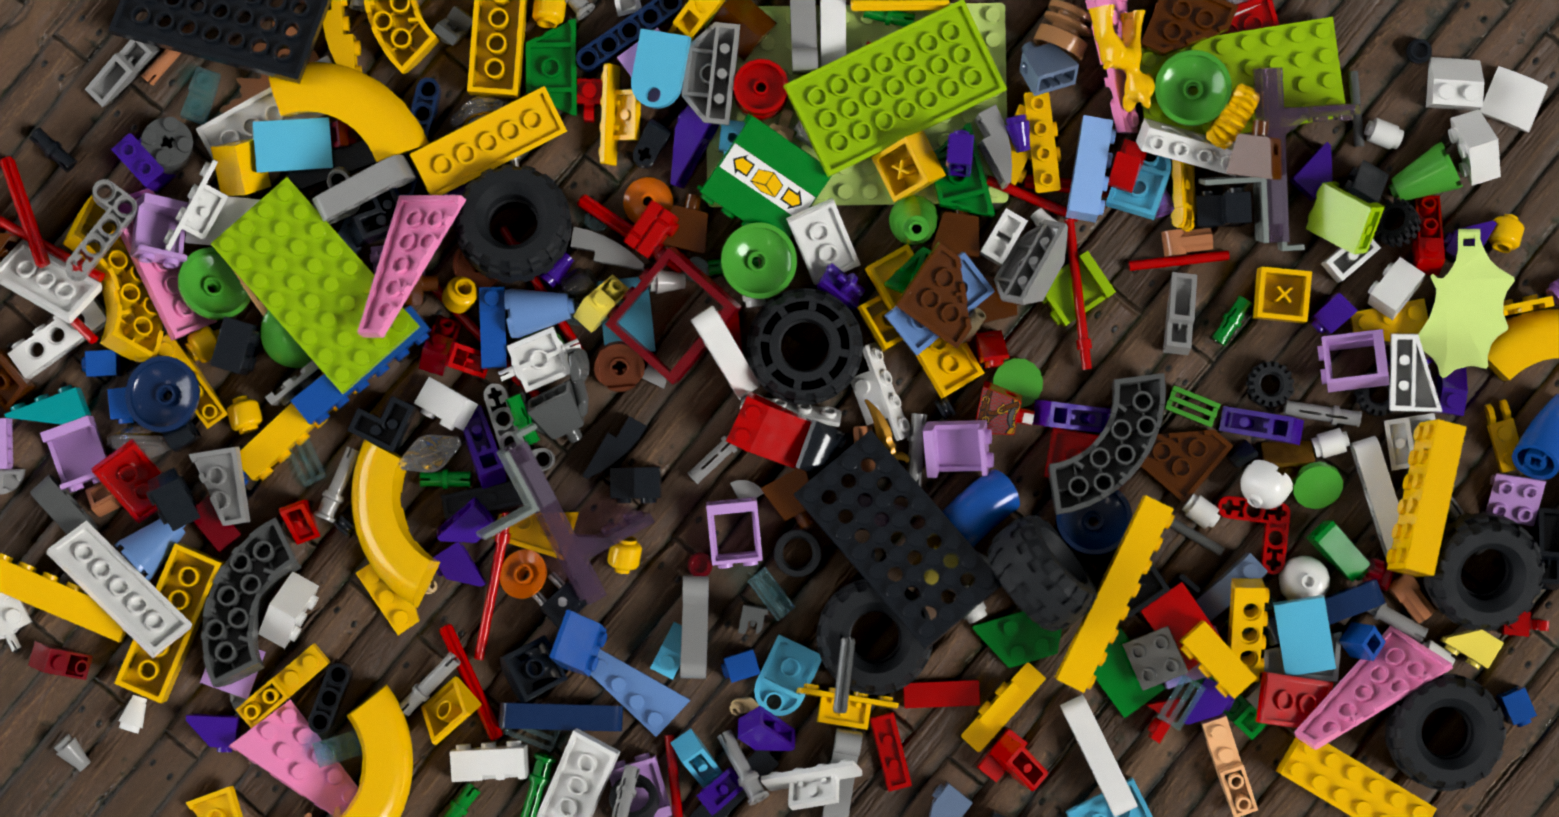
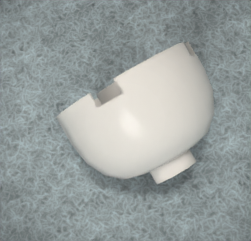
[1241,460,1293,509]
[1278,556,1330,600]

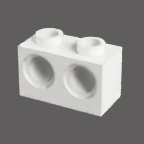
[980,208,1028,266]

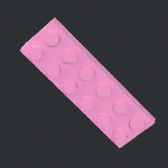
[118,188,217,341]

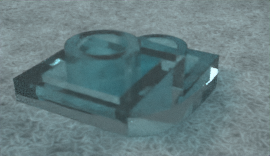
[180,66,221,125]
[312,730,362,768]

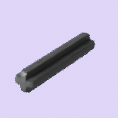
[833,637,855,713]

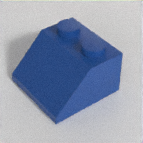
[549,610,607,677]

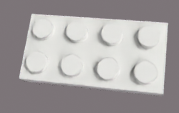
[0,239,103,324]
[536,728,621,817]

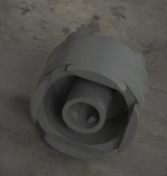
[141,117,193,175]

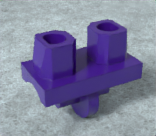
[817,263,866,311]

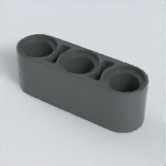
[30,474,98,534]

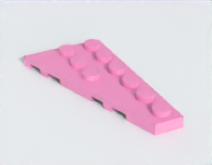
[1085,0,1139,134]
[357,195,466,338]
[1294,626,1453,750]
[228,699,358,816]

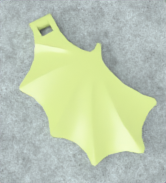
[1418,229,1515,378]

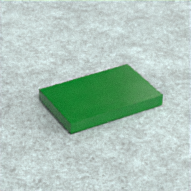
[1093,627,1165,718]

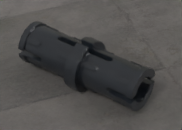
[29,128,77,173]

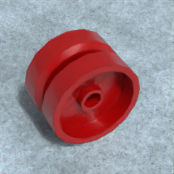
[733,59,789,120]

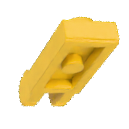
[1171,160,1196,232]
[1484,399,1519,473]

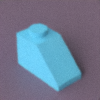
[650,622,682,680]
[671,729,723,788]

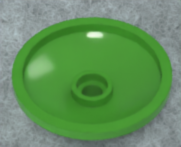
[1155,50,1232,126]
[721,223,797,299]
[178,247,251,320]
[260,310,312,368]

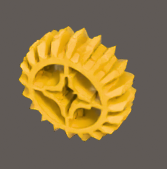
[1206,83,1260,150]

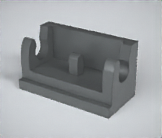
[738,603,768,634]

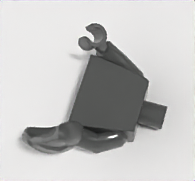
[513,349,590,443]

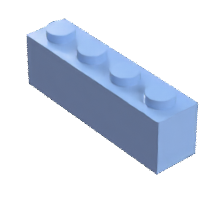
[1066,115,1116,223]

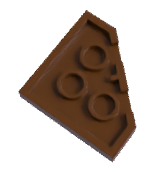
[1141,0,1238,56]
[895,242,972,349]
[1140,430,1233,504]

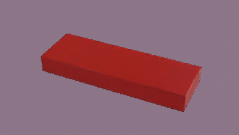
[903,680,980,708]
[869,712,912,792]

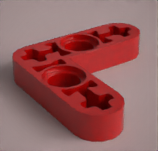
[1216,496,1291,574]

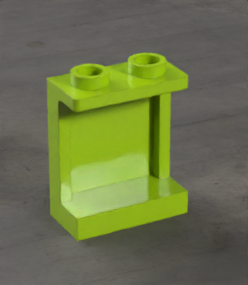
[1306,181,1385,255]
[1041,251,1116,327]

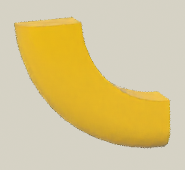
[364,0,440,74]
[269,62,429,162]
[63,195,164,362]
[1488,309,1559,381]
[351,439,440,608]
[340,684,413,817]

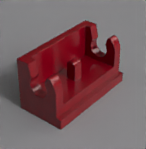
[193,496,241,554]

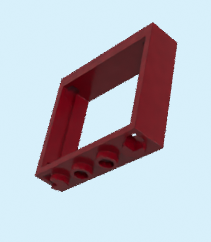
[605,247,742,385]

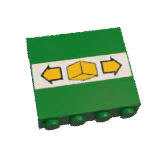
[698,113,832,238]

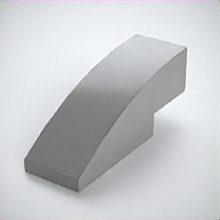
[85,40,161,107]
[974,105,1012,190]
[570,227,645,271]
[1163,272,1197,355]

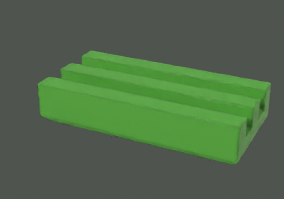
[1164,385,1221,428]

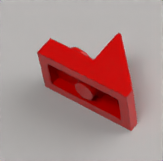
[1108,139,1148,193]
[1145,697,1187,744]

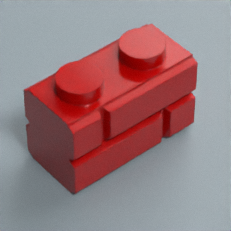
[623,200,679,261]
[990,735,1048,791]

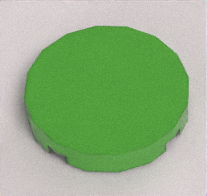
[993,358,1043,408]
[1292,462,1343,509]

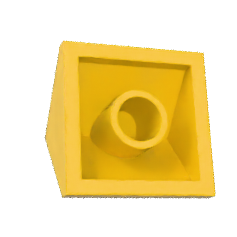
[210,138,271,196]
[856,295,903,352]
[421,676,482,745]

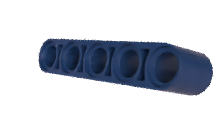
[576,0,683,73]
[394,78,442,197]
[1263,579,1386,646]
[498,703,623,731]

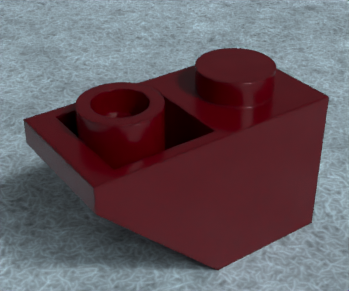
[419,315,462,377]
[28,641,93,680]

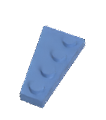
[590,649,691,737]

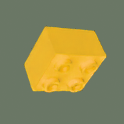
[871,130,946,202]
[1252,267,1312,323]

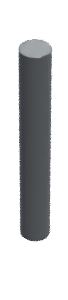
[1348,71,1364,147]
[1170,518,1225,556]

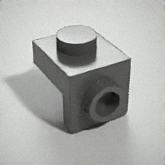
[433,6,473,46]

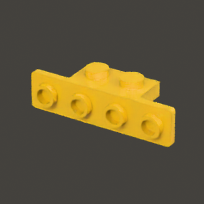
[598,63,641,166]
[1024,92,1061,193]
[961,662,1046,752]
[796,683,899,730]

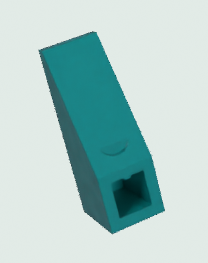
[4,385,91,425]

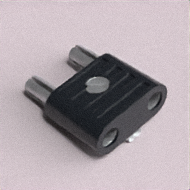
[532,572,588,629]

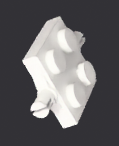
[498,327,581,393]
[0,592,32,652]

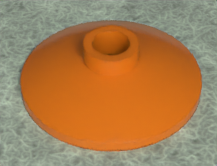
[623,177,673,223]
[500,549,547,599]

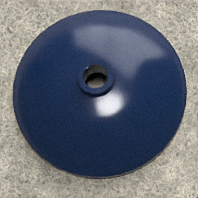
[125,356,200,432]
[1056,490,1132,556]

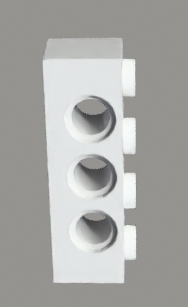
[1136,118,1236,177]
[8,297,106,379]

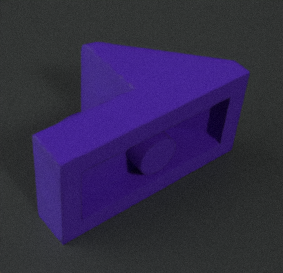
[696,767,743,815]

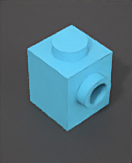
[719,120,745,156]

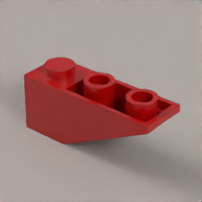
[1412,195,1445,275]
[975,330,1009,368]

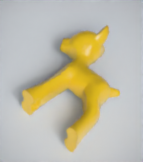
[1088,4,1155,112]

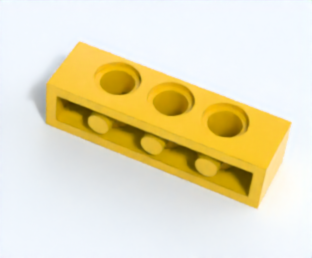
[1227,578,1269,682]

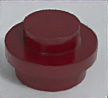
[688,552,713,576]

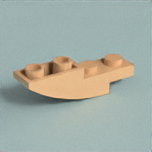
[1200,713,1258,817]

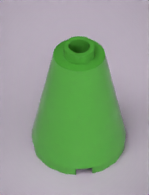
[1389,142,1463,201]
[889,195,939,245]

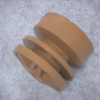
[1033,0,1093,61]

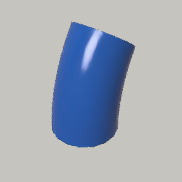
[1512,393,1559,480]
[942,469,1020,548]

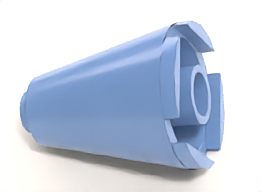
[504,288,576,338]
[114,519,186,581]

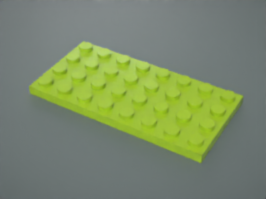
[783,0,1007,177]
[1140,17,1347,135]
[210,177,420,394]

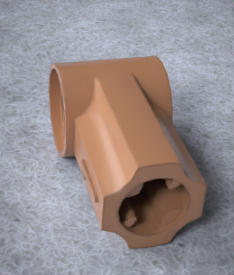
[1161,228,1213,257]
[1388,574,1436,624]

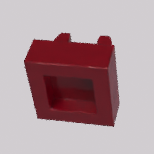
[329,120,356,149]
[1362,558,1395,591]

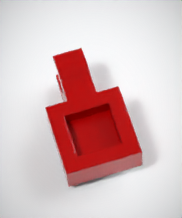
[577,79,603,123]
[1502,611,1549,637]

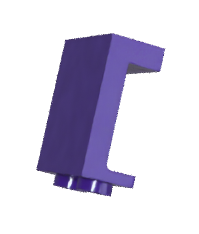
[111,133,176,193]

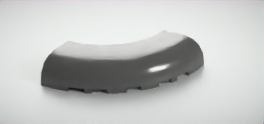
[1048,373,1166,515]
[201,517,302,687]

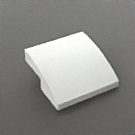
[1480,66,1548,133]
[1384,413,1436,470]

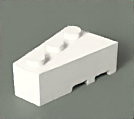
[1389,333,1442,412]
[450,740,530,782]

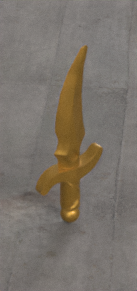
[864,399,910,462]

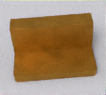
[1261,441,1315,481]

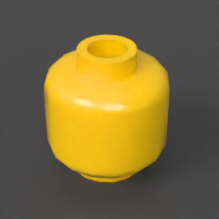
[532,0,566,29]
[1488,214,1525,253]
[442,276,478,314]
[185,326,220,363]
[226,396,263,435]
[607,535,642,574]

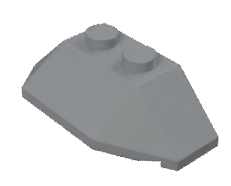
[682,22,740,126]
[994,220,1068,305]

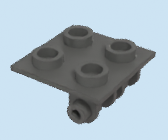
[1122,626,1189,691]

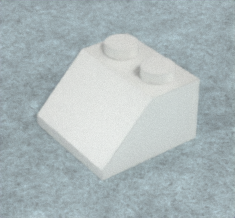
[1426,57,1484,111]

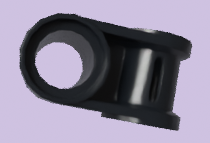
[633,118,673,169]

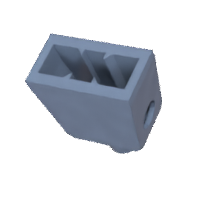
[1020,41,1079,96]

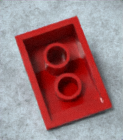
[726,391,812,469]

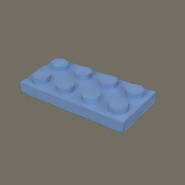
[884,251,995,355]

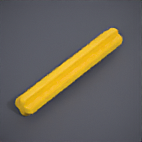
[850,0,950,11]

